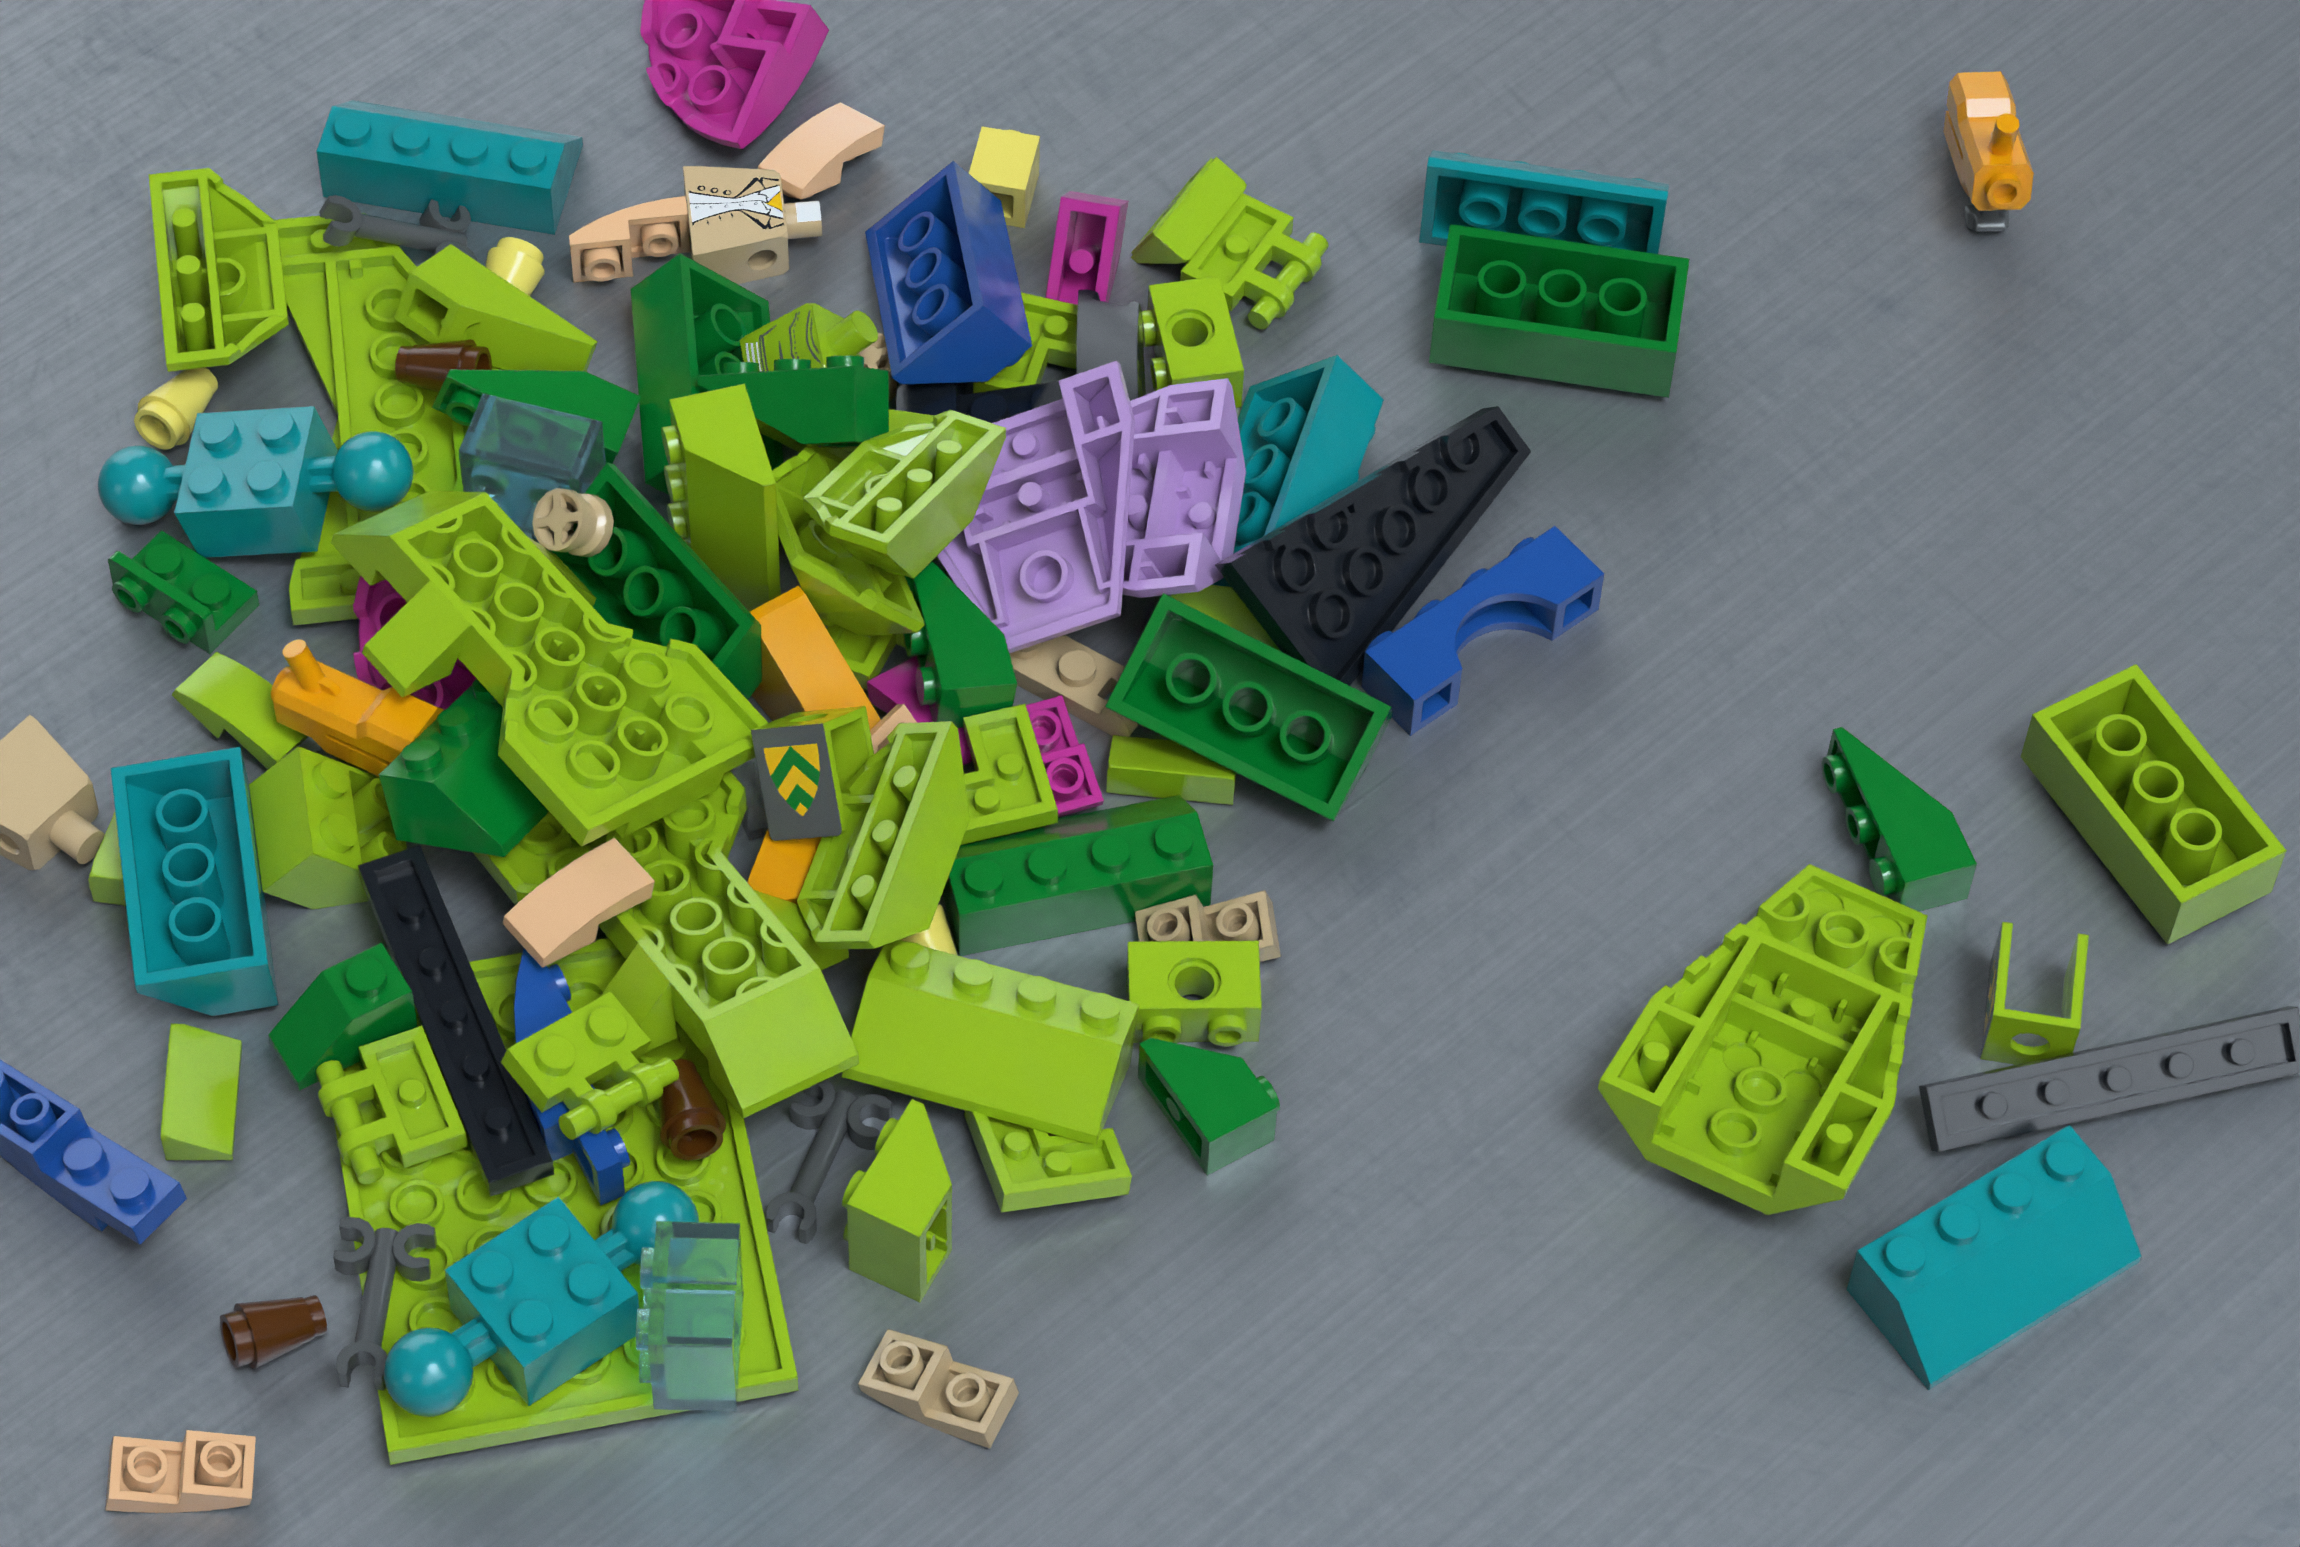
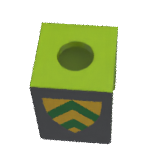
[751,706,874,841]
[1980,922,2089,1065]

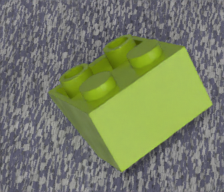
[249,746,407,910]
[842,1099,952,1303]

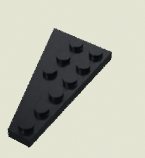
[1215,406,1531,686]

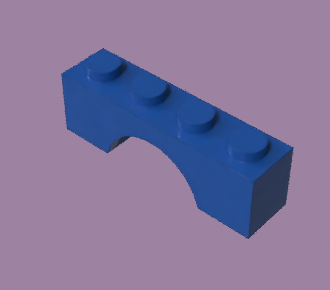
[1361,526,1604,736]

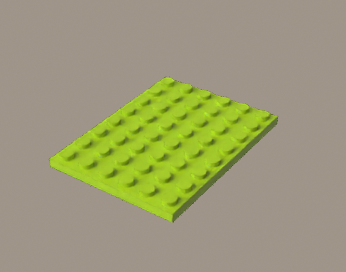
[334,938,799,1465]

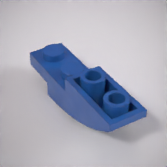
[514,949,630,1205]
[0,1060,187,1245]

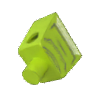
[740,303,878,452]

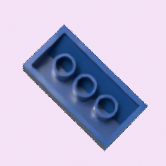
[865,161,1032,384]

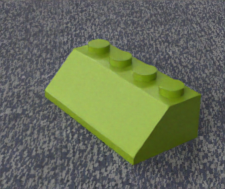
[661,384,781,612]
[841,940,1140,1146]

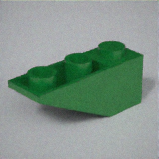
[697,356,889,448]
[432,369,641,480]
[903,561,1017,728]
[1821,727,1977,912]

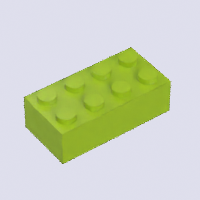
[2020,664,2287,945]

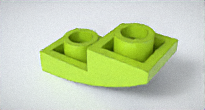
[172,652,309,769]

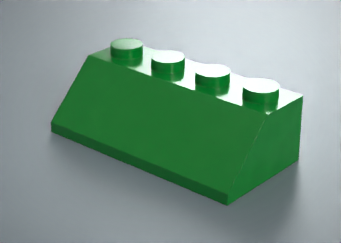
[631,253,784,495]
[549,463,762,700]
[1105,593,1393,822]
[379,678,549,857]
[942,795,1213,956]

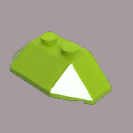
[148,168,289,372]
[803,410,1006,579]
[772,445,925,636]
[797,721,970,949]

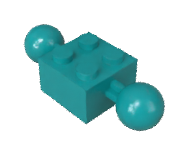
[98,406,414,558]
[384,1181,699,1417]

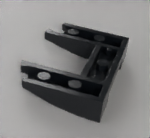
[896,289,1146,423]

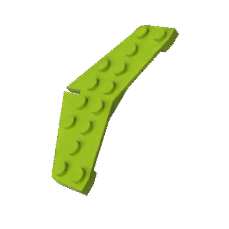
[275,213,504,625]

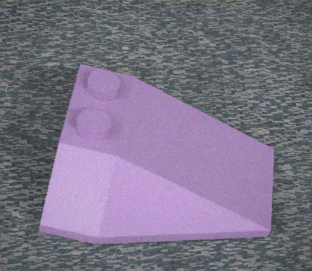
[937,361,1135,654]
[1122,378,1246,598]

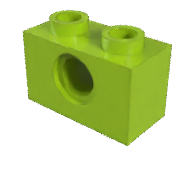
[1142,276,1244,408]
[1126,941,1262,1047]

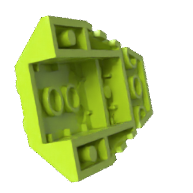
[1598,864,1928,1215]

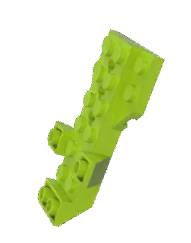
[331,491,768,847]
[473,771,859,1119]

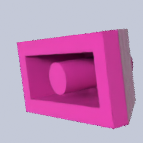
[1045,191,1129,305]

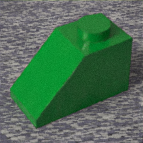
[268,942,418,1091]
[1138,1038,1280,1176]

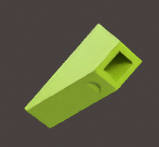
[394,244,598,372]

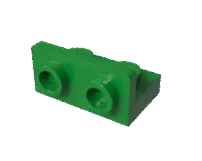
[108,530,259,654]

